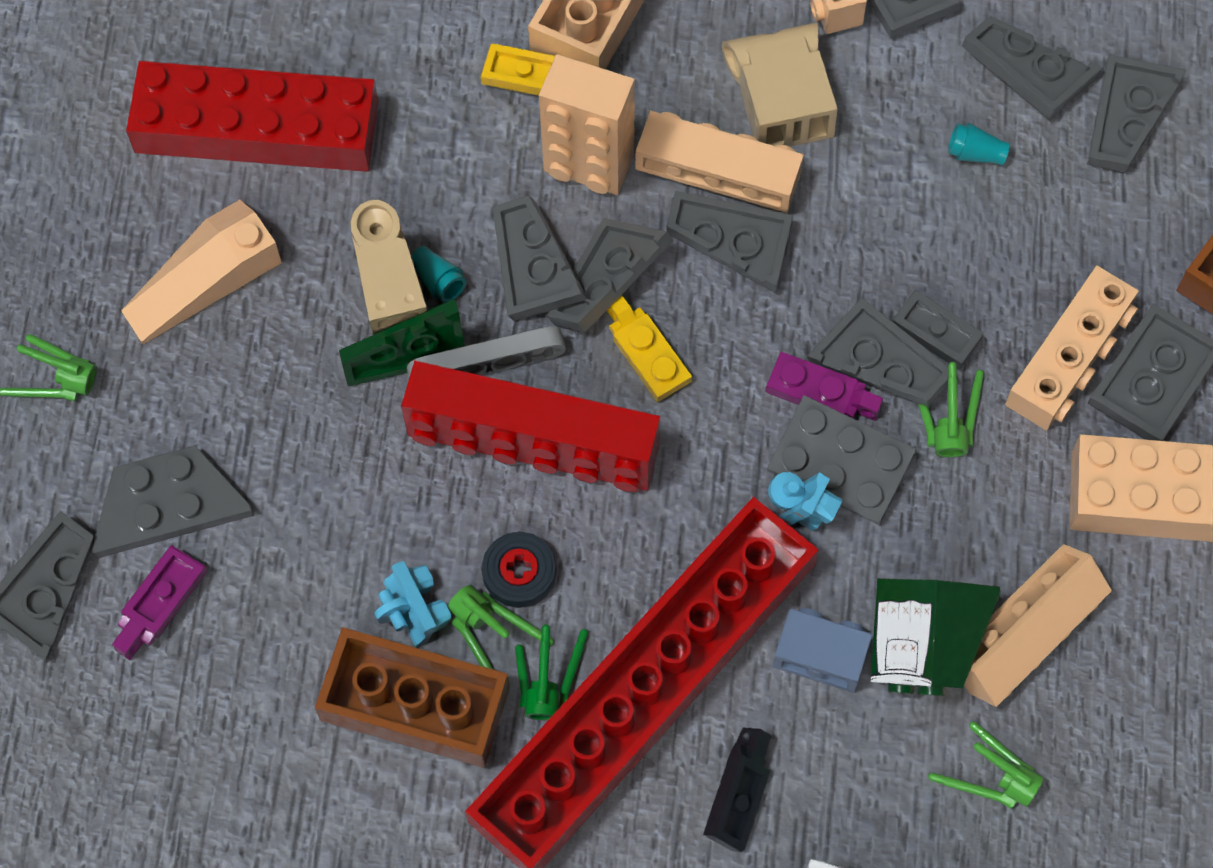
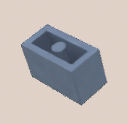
[772,608,872,693]

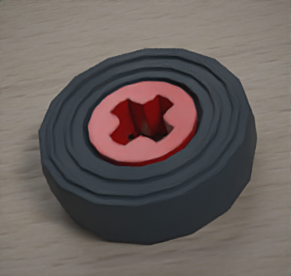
[481,531,557,608]

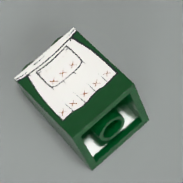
[871,578,1000,696]

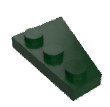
[339,299,465,386]

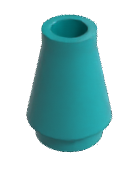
[948,122,1010,165]
[411,246,466,303]

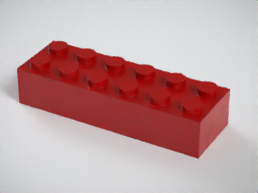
[126,61,379,172]
[401,360,660,492]

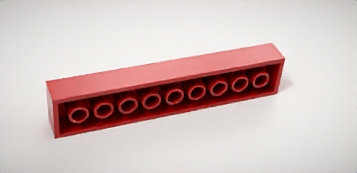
[465,496,819,868]

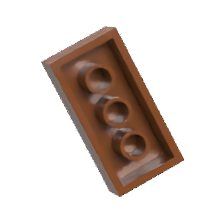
[315,627,510,768]

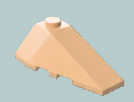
[121,200,282,345]

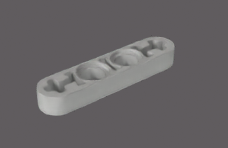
[406,327,566,377]

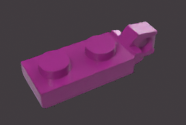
[765,351,883,421]
[112,545,208,660]

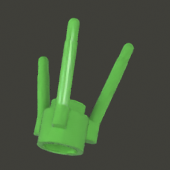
[0,334,97,402]
[918,362,984,457]
[448,585,553,669]
[928,722,1044,809]

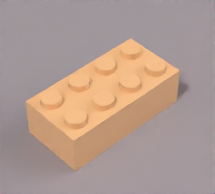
[528,0,644,69]
[539,54,635,195]
[1069,434,1213,542]

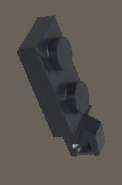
[703,727,772,852]

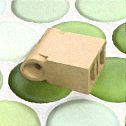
[722,22,838,147]
[351,200,427,335]

